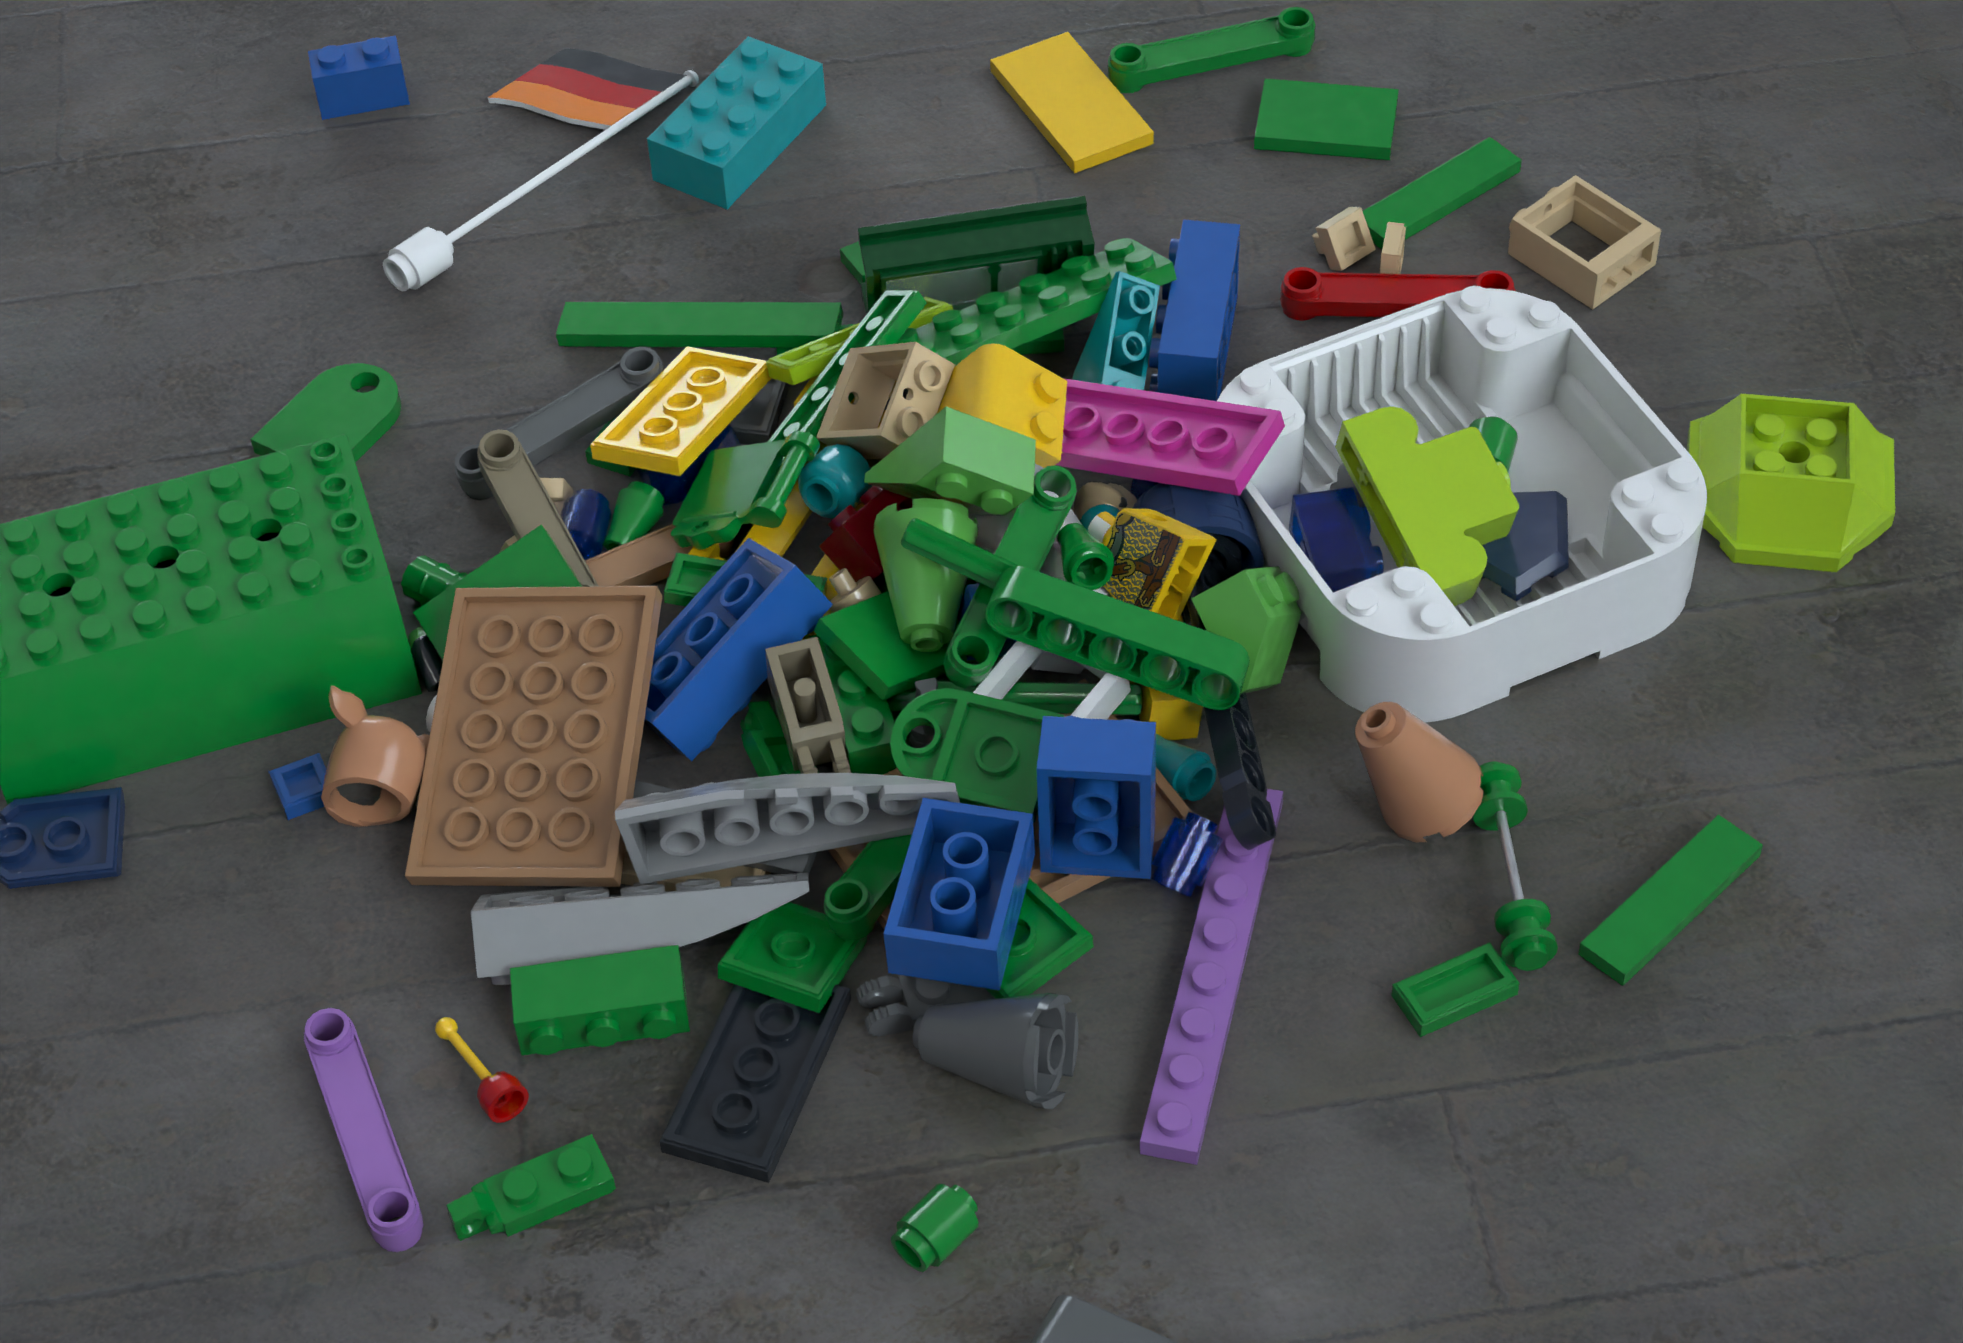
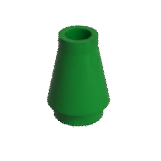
[603,481,665,551]
[1057,523,1114,590]

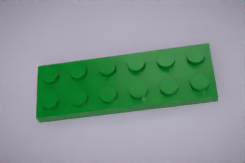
[896,238,1177,367]

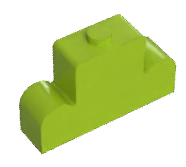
[1335,406,1519,606]

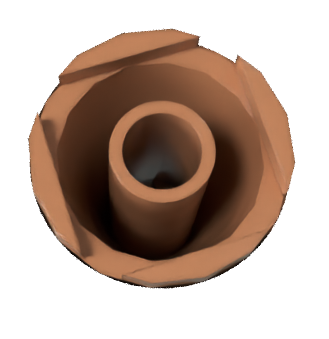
[1355,702,1484,843]

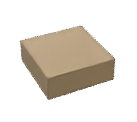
[1380,222,1406,274]

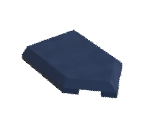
[1481,491,1569,602]
[0,787,125,889]

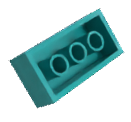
[647,36,826,210]

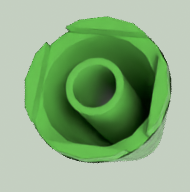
[874,498,978,652]

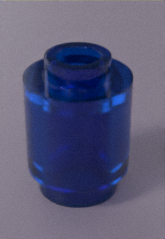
[560,489,612,560]
[1151,811,1223,898]

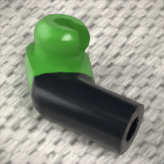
[408,627,443,692]

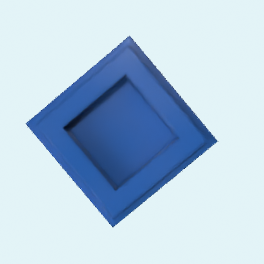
[269,753,327,820]

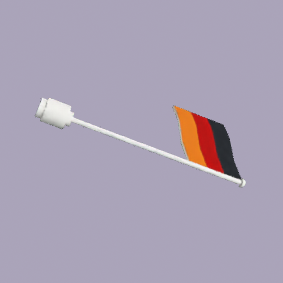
[383,48,699,291]

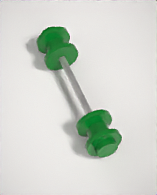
[1473,761,1558,971]

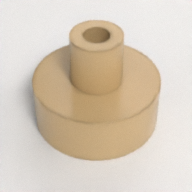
[829,568,882,613]

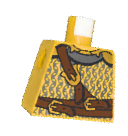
[1088,508,1217,621]

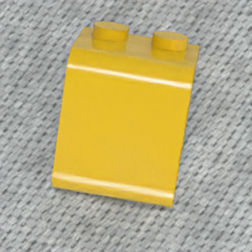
[937,344,1067,468]

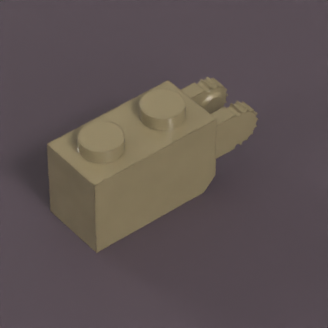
[765,637,851,774]

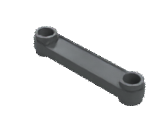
[455,347,664,500]

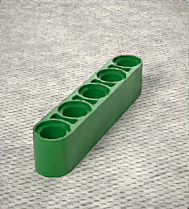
[985,566,1250,710]

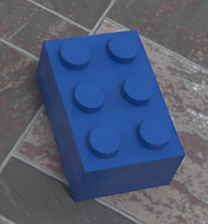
[1037,716,1156,879]
[883,798,1035,990]

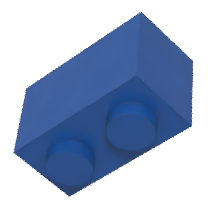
[308,36,410,120]

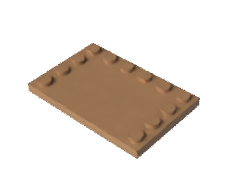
[405,586,662,887]

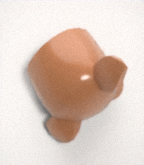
[321,686,430,827]

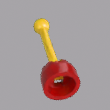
[435,1017,529,1123]

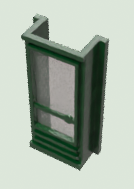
[858,195,1095,315]

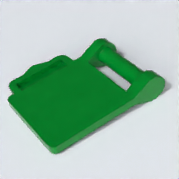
[670,431,820,550]

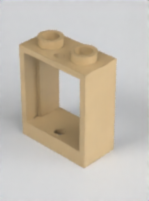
[1508,175,1661,310]
[816,342,955,459]

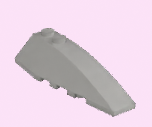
[615,773,960,884]
[471,873,809,985]

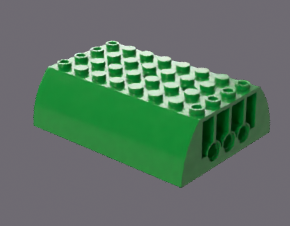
[0,434,422,805]

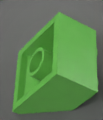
[1191,566,1302,694]

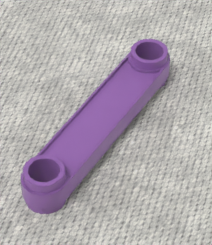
[304,1008,424,1252]

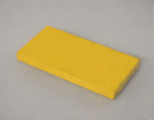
[990,32,1154,174]
[590,347,771,476]

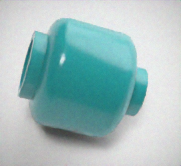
[798,444,872,519]

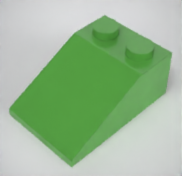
[864,406,1036,516]

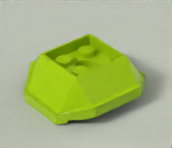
[1687,393,1895,572]

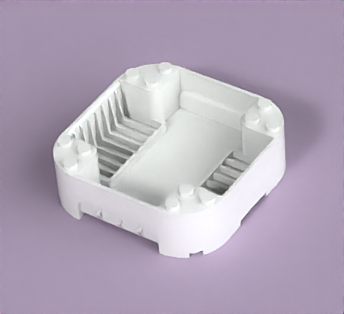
[1217,286,1707,723]

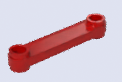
[1280,267,1516,321]

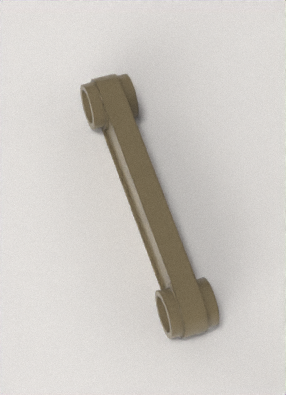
[477,429,598,587]

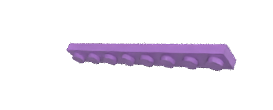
[1140,789,1283,1165]

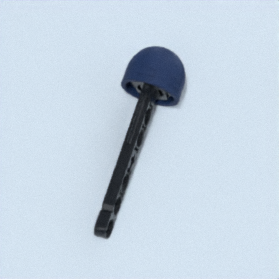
[1132,483,1276,850]

